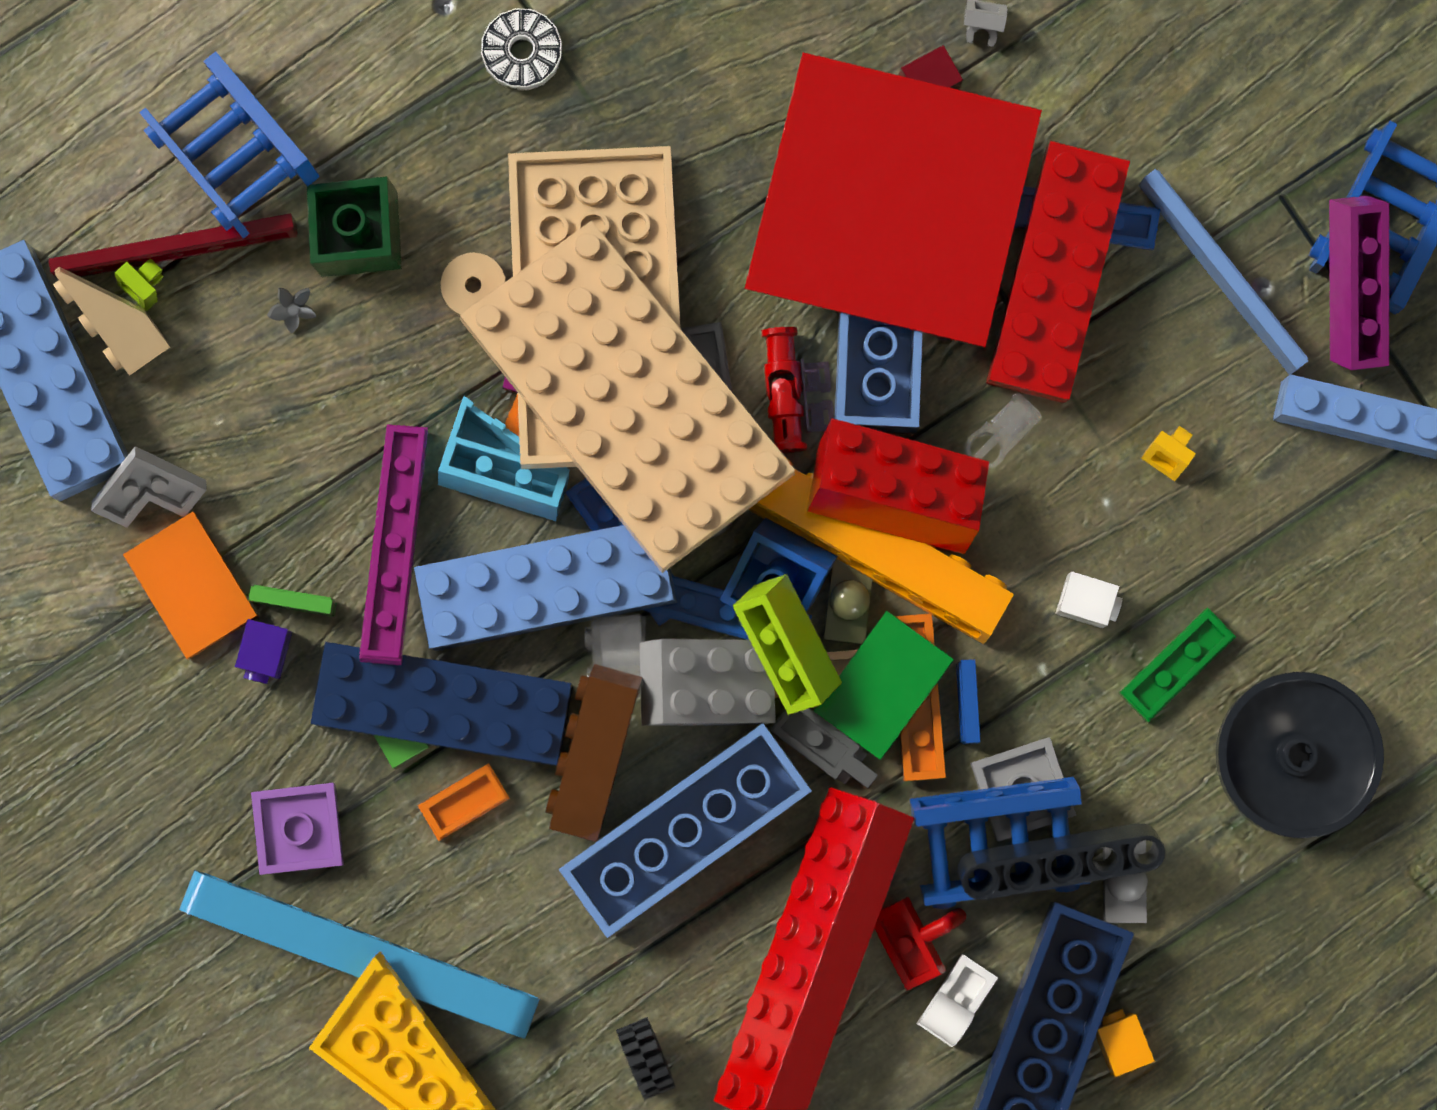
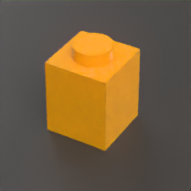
[1096,1008,1155,1077]

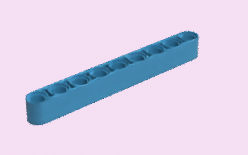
[179,870,540,1038]

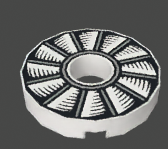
[481,8,562,90]

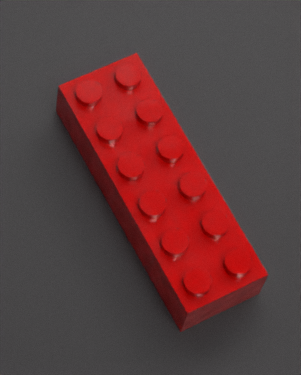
[986,141,1130,404]

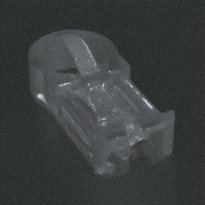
[965,393,1041,470]

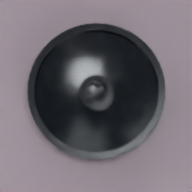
[1216,672,1384,838]

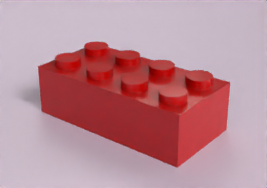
[807,418,990,554]

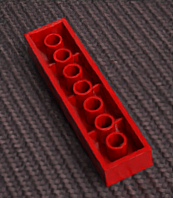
[713,787,915,1110]

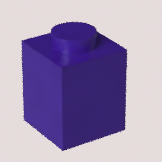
[235,619,293,684]

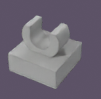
[964,0,1007,47]

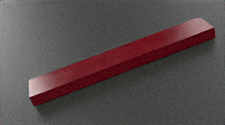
[48,213,298,280]

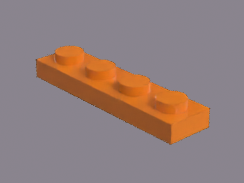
[895,613,946,782]

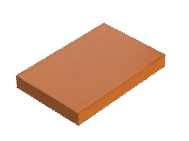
[123,511,259,660]

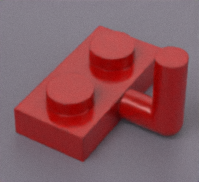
[874,897,966,991]

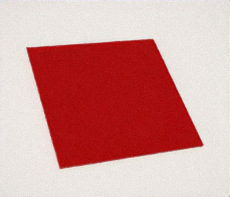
[744,52,1042,347]

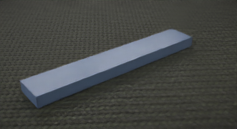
[1139,169,1308,375]

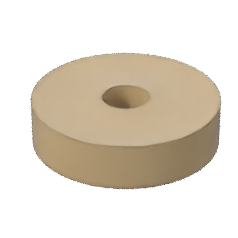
[441,253,506,316]

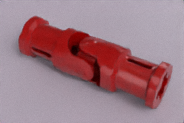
[761,327,807,453]

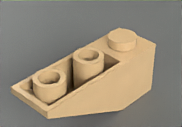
[53,267,170,376]

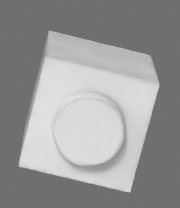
[1055,572,1122,628]

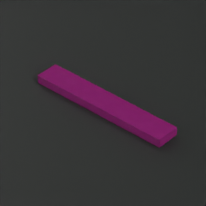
[359,424,428,665]

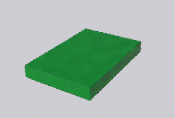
[814,611,954,760]

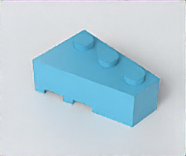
[438,396,570,521]

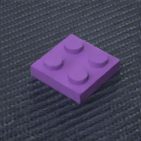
[251,783,344,875]

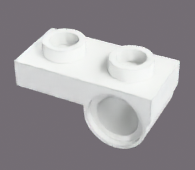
[917,954,998,1047]

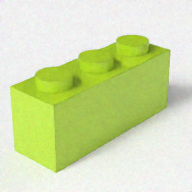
[733,574,842,715]

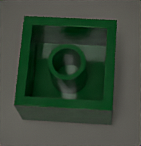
[307,176,402,277]

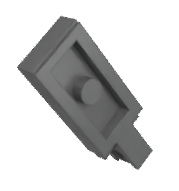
[770,708,878,789]

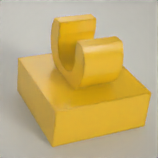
[1141,426,1196,481]

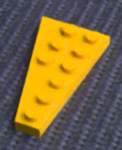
[309,951,496,1110]

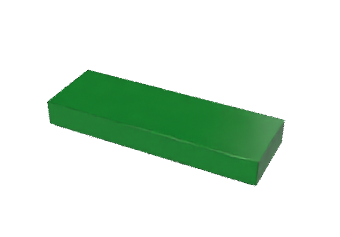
[1118,607,1236,723]

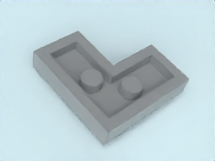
[91,446,207,528]

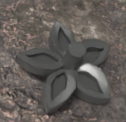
[267,288,317,334]

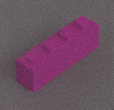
[1329,196,1389,370]

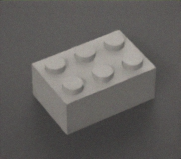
[640,639,776,726]

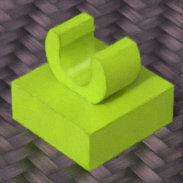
[115,259,163,312]

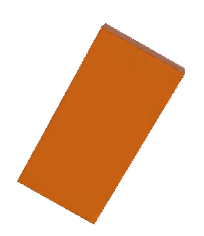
[418,763,510,841]

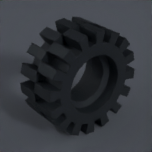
[616,1017,676,1100]

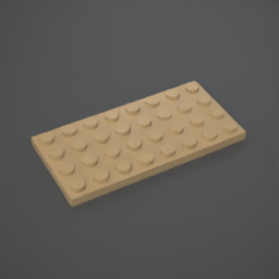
[508,146,680,469]
[460,220,795,573]

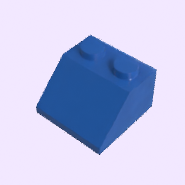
[720,517,838,613]

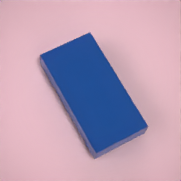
[956,659,980,745]

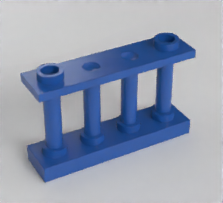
[139,51,320,238]
[1309,121,1437,315]
[910,777,1090,909]

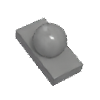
[1103,841,1148,923]

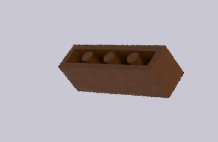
[545,664,643,842]

